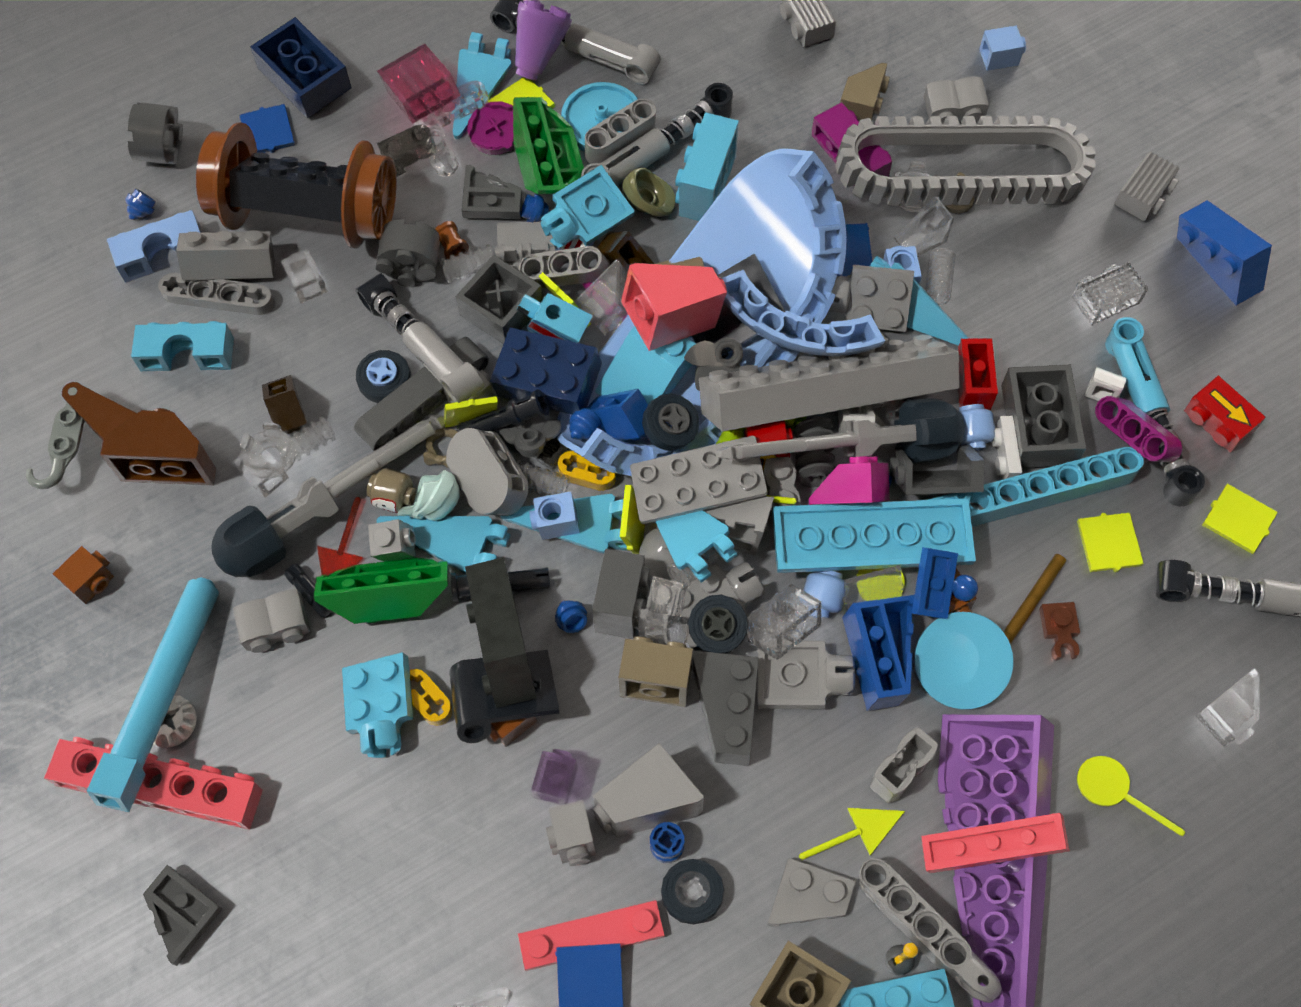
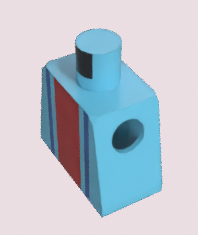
[516,293,593,343]

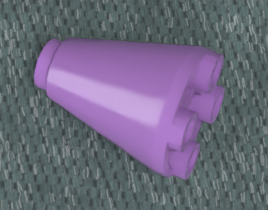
[515,0,572,80]

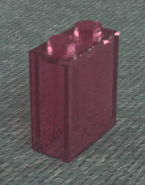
[377,43,461,124]

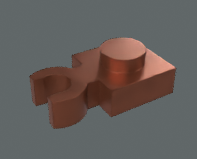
[1039,602,1080,661]

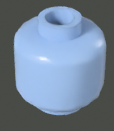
[959,404,995,451]
[801,571,848,618]

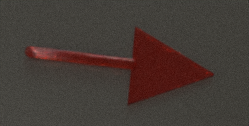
[317,497,363,575]

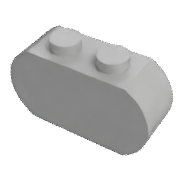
[446,428,528,516]

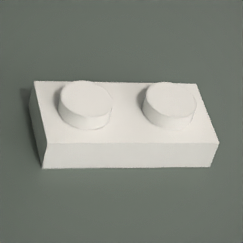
[991,416,1022,480]

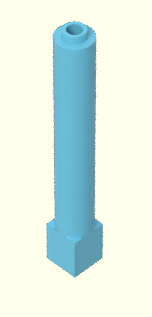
[87,577,219,812]

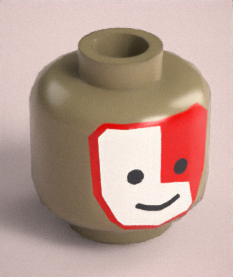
[366,468,417,513]

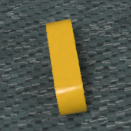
[558,451,616,491]
[409,669,453,726]

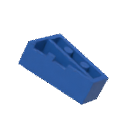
[1177,200,1272,306]

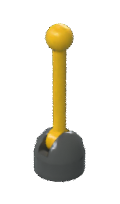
[885,943,918,976]

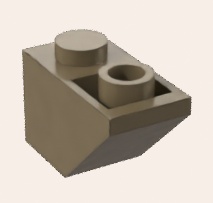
[840,63,890,121]

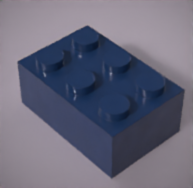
[250,17,352,118]
[490,327,602,415]

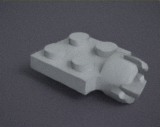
[829,265,914,332]
[660,562,765,651]
[758,641,855,709]

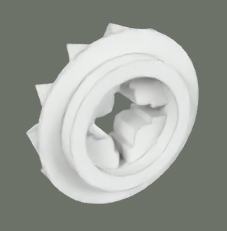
[153,695,196,748]

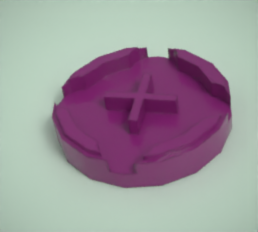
[467,101,515,155]

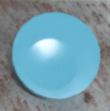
[561,82,643,152]
[914,612,1013,709]

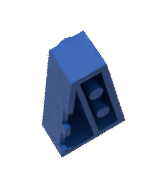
[842,595,914,711]

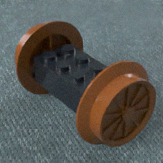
[196,122,397,249]

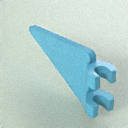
[453,32,512,139]
[870,256,968,346]
[500,494,627,554]
[655,510,737,583]
[376,516,511,573]

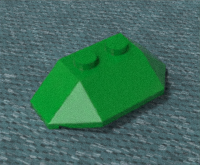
[513,97,584,194]
[314,558,448,624]

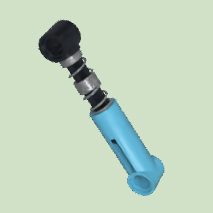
[1105,317,1205,507]

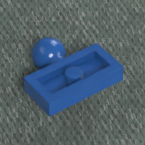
[912,547,978,619]

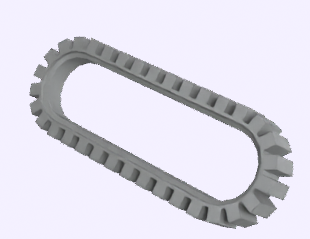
[835,116,1096,206]

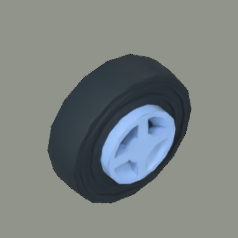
[356,350,411,403]

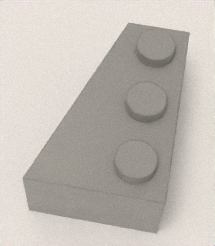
[703,496,774,555]

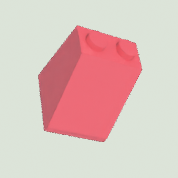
[621,263,727,351]

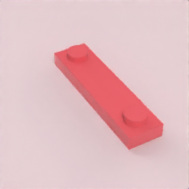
[921,813,1070,873]
[518,900,665,971]

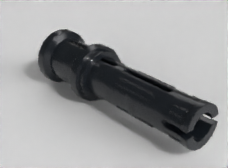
[457,389,550,432]
[450,567,550,602]

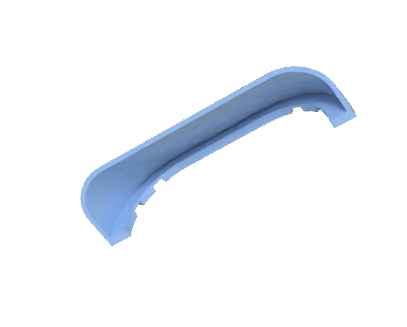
[557,149,846,477]

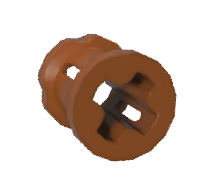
[435,221,469,261]

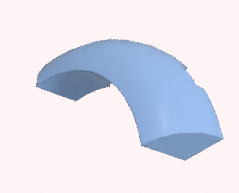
[722,270,885,356]

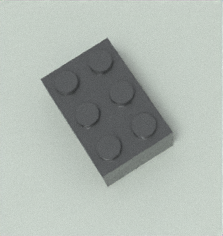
[1001,364,1086,468]

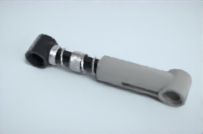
[490,0,661,85]
[581,83,733,187]
[355,273,484,403]
[1156,560,1301,617]

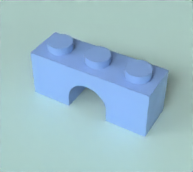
[107,210,202,283]

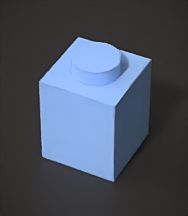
[979,25,1026,71]

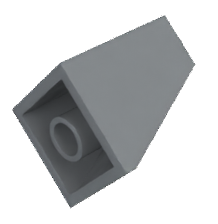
[592,743,704,838]

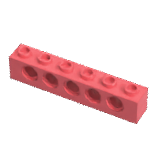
[44,737,263,830]

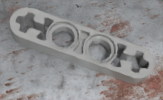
[158,273,274,315]

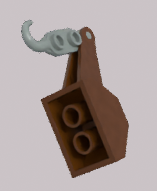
[26,382,217,489]

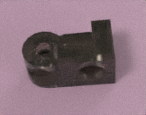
[377,125,437,177]

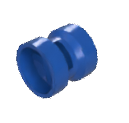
[650,822,685,863]

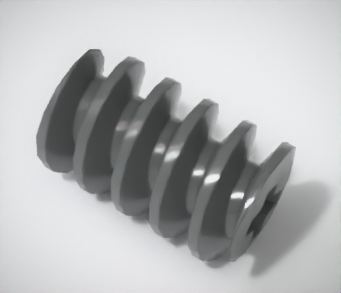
[794,417,836,487]

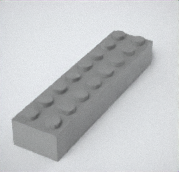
[699,335,959,432]

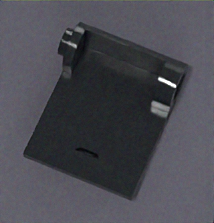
[692,254,785,359]
[449,650,560,743]

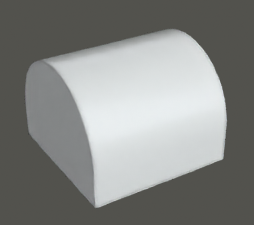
[1084,367,1126,401]

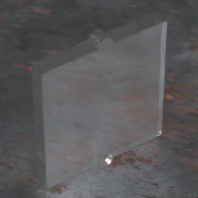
[842,565,905,612]

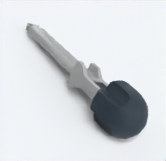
[716,398,965,463]
[211,414,445,577]

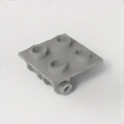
[495,221,556,273]

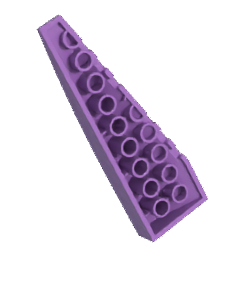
[938,714,1054,1007]

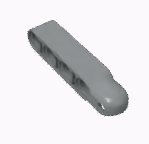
[859,858,1002,1003]

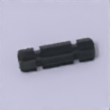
[284,564,333,618]

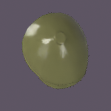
[622,168,675,217]

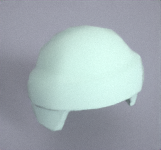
[397,470,460,521]

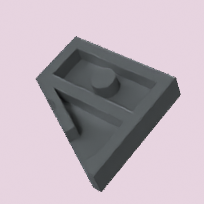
[461,165,522,219]
[143,865,223,966]

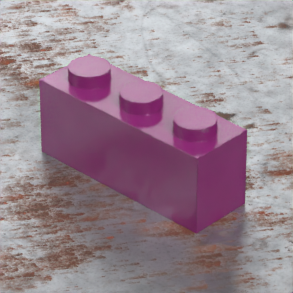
[811,102,892,186]

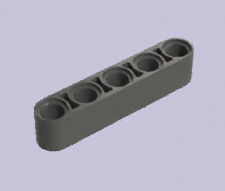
[354,337,489,451]

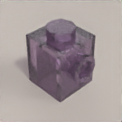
[531,749,578,805]

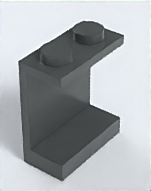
[890,445,984,495]

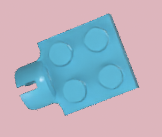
[540,165,635,248]
[342,652,413,758]

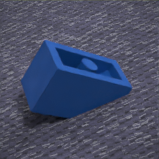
[586,389,648,441]

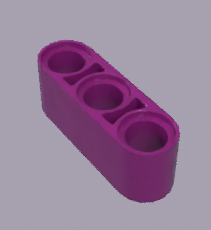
[1095,396,1182,463]

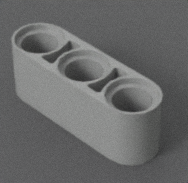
[585,98,656,164]
[519,246,611,289]

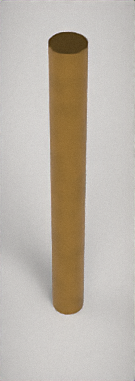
[1003,554,1066,645]

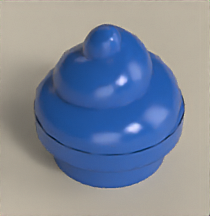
[125,189,156,220]
[521,194,551,223]
[569,408,601,440]
[555,600,587,633]

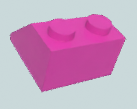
[809,456,890,505]

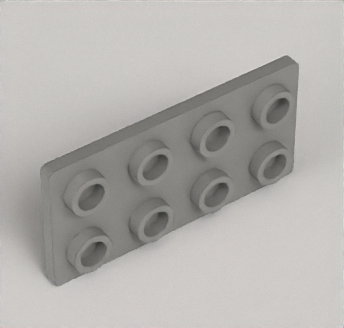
[630,436,768,524]

